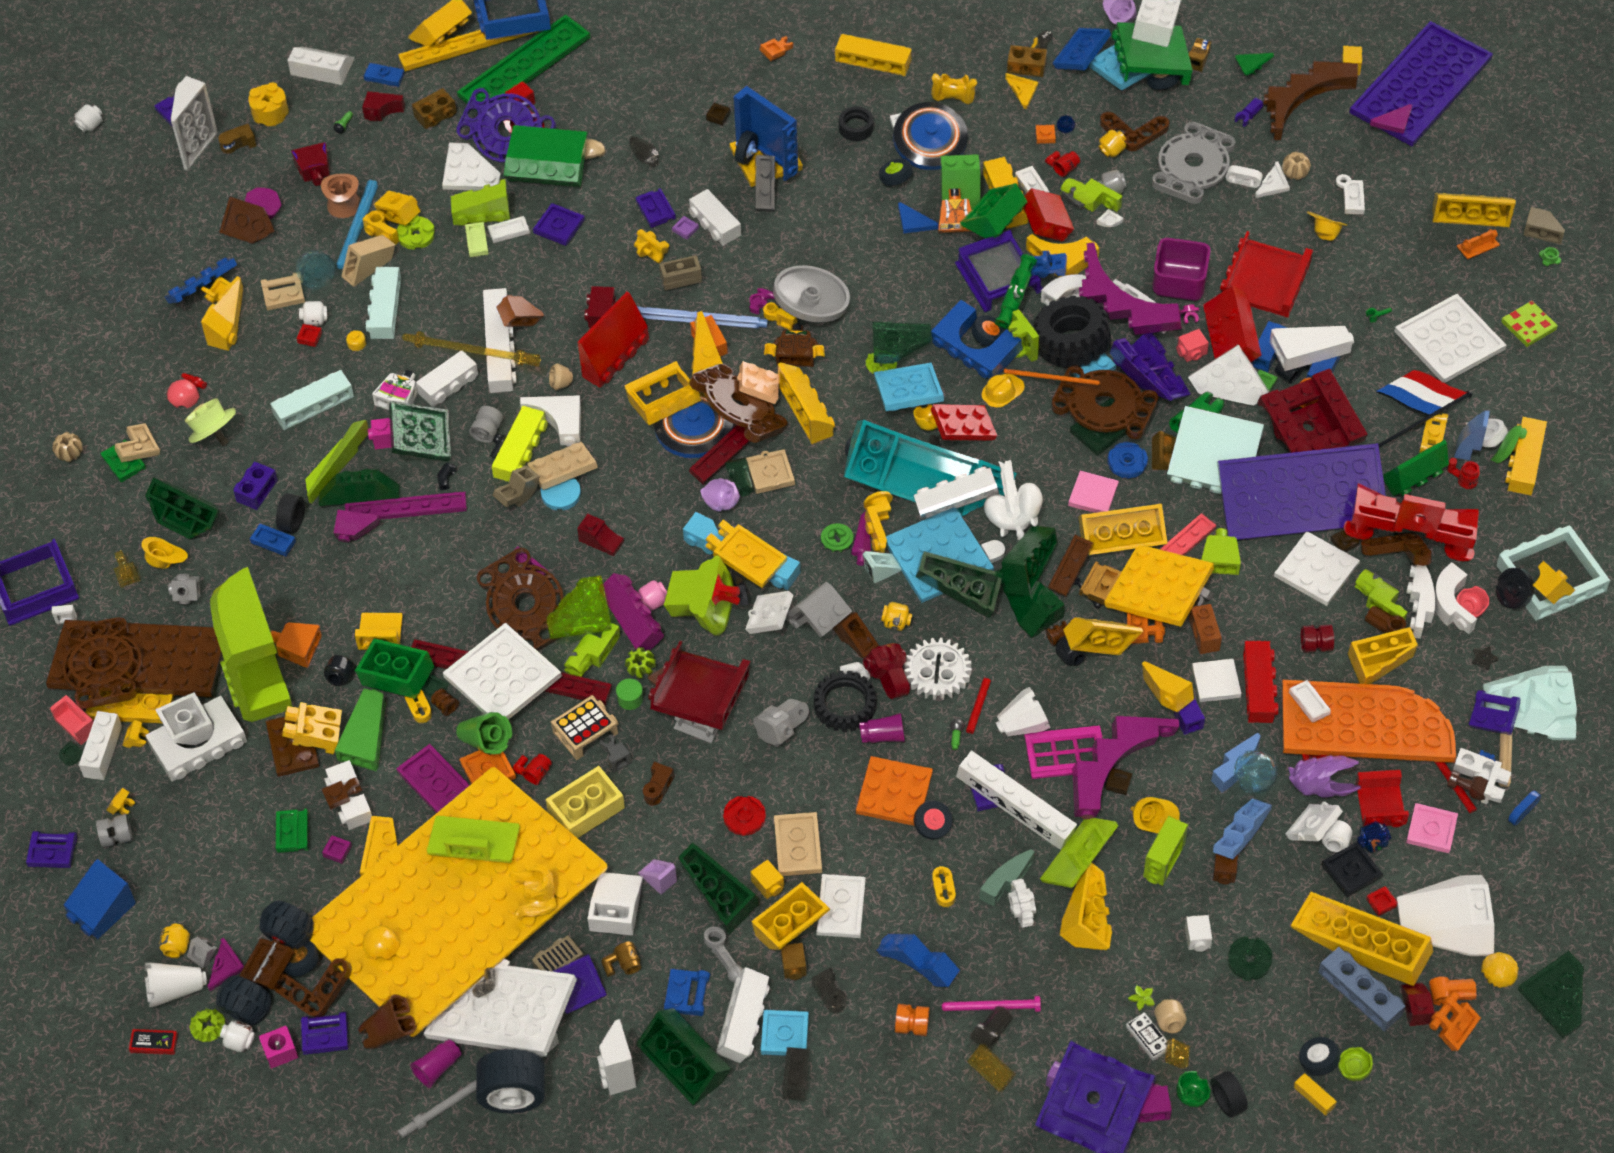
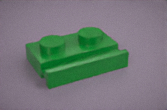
[100,439,146,483]
[276,809,308,853]

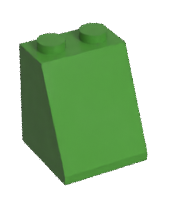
[940,154,980,210]

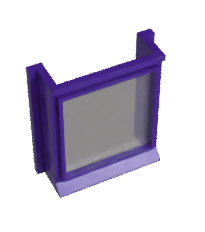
[955,230,1043,313]

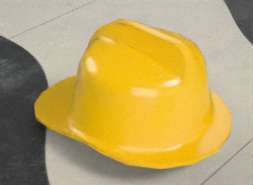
[1307,212,1347,241]
[982,374,1025,408]
[141,537,188,569]
[1131,797,1180,834]

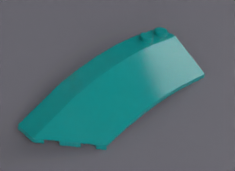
[843,420,1017,516]

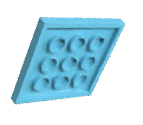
[886,507,994,603]

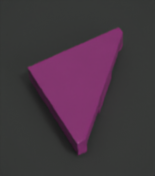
[1370,104,1412,134]
[207,937,244,991]

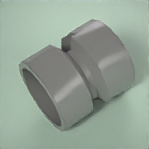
[469,406,503,443]
[96,814,133,848]

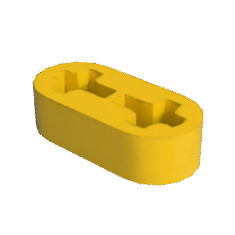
[405,690,432,723]
[932,866,956,907]

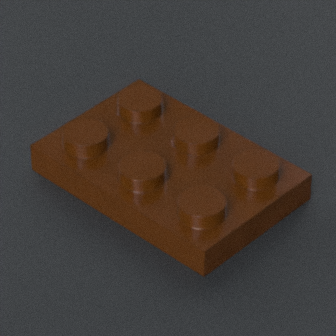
[266,716,319,777]

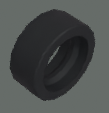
[839,106,874,141]
[276,493,305,533]
[1210,1071,1248,1117]

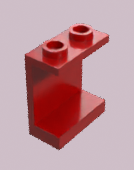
[1355,770,1409,829]

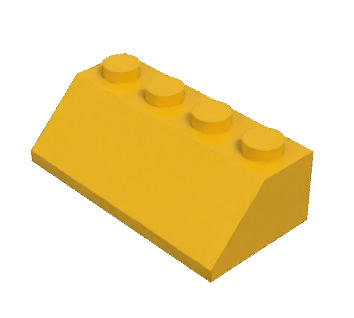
[1433,193,1516,227]
[778,363,835,444]
[1078,504,1168,555]

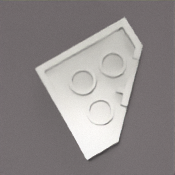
[442,143,501,191]
[1188,345,1270,406]

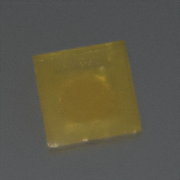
[1165,1038,1190,1069]

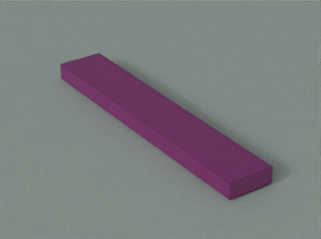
[345,491,467,520]

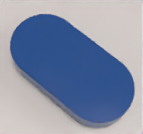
[1508,791,1541,826]

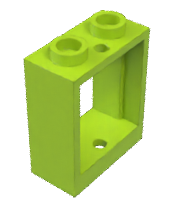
[1143,816,1188,886]

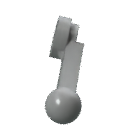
[704,927,743,983]

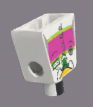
[372,370,418,417]

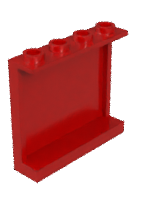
[1220,231,1313,318]

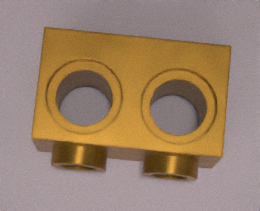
[1007,45,1047,77]
[412,88,457,129]

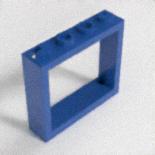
[473,0,551,40]

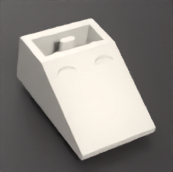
[588,872,643,936]

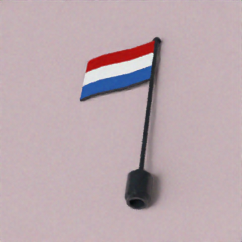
[1376,370,1473,448]

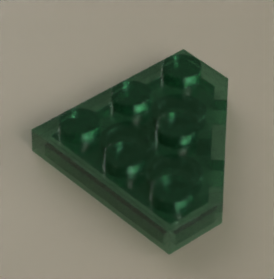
[872,322,931,364]
[1517,951,1584,1039]

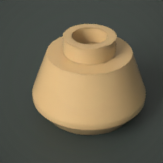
[549,364,573,390]

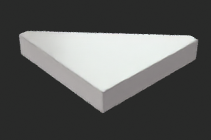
[1255,162,1290,198]

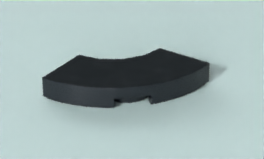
[732,569,749,606]

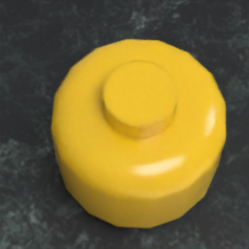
[346,330,366,351]

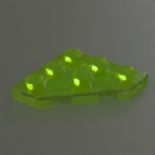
[546,575,612,639]

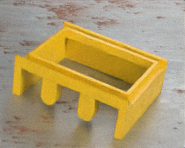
[624,361,701,425]

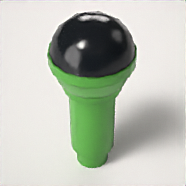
[333,111,353,134]

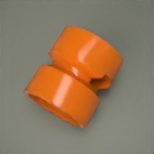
[895,1004,929,1036]

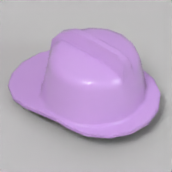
[1103,0,1137,24]

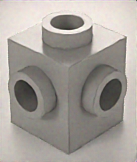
[168,574,201,604]

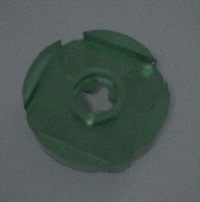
[1227,937,1272,981]

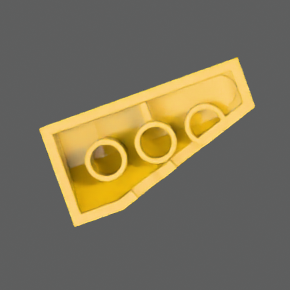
[201,277,243,351]
[1060,862,1112,950]

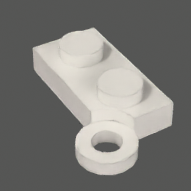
[1336,174,1365,214]

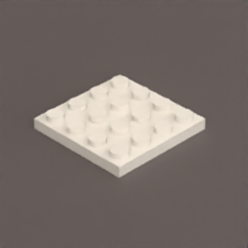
[1394,294,1506,383]
[443,623,562,720]

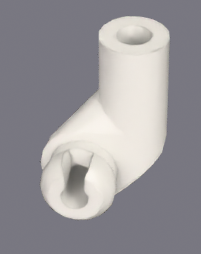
[840,662,870,681]

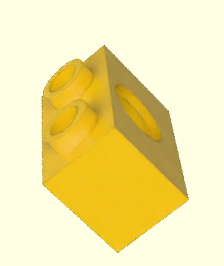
[374,191,421,225]

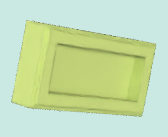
[465,222,488,257]

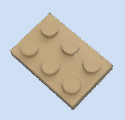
[527,441,598,490]
[774,812,822,876]

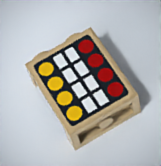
[551,695,618,760]

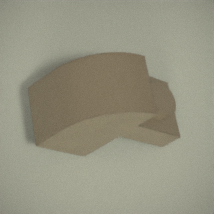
[493,465,540,507]

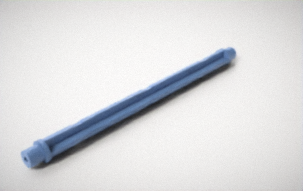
[637,306,768,329]

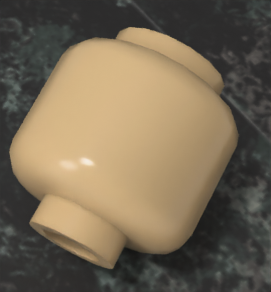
[1154,999,1187,1033]

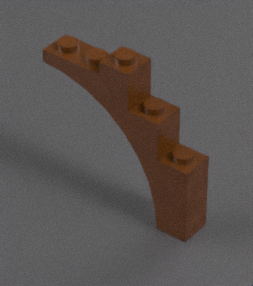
[1263,61,1358,140]

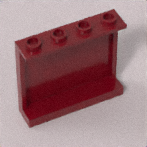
[648,641,751,730]

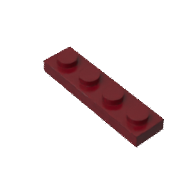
[689,425,751,484]

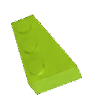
[451,179,510,225]

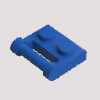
[664,969,710,1016]

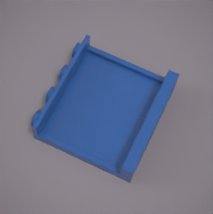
[734,86,798,181]

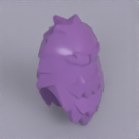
[1289,756,1361,798]

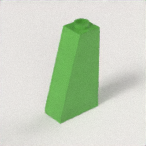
[335,688,386,771]

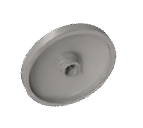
[773,265,850,322]

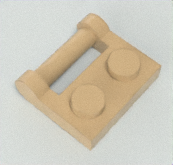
[261,272,305,310]

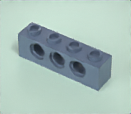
[1319,947,1405,1032]

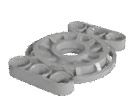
[1152,122,1235,204]

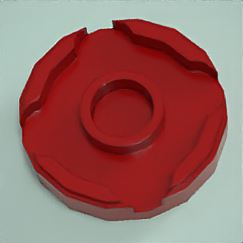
[723,796,766,836]

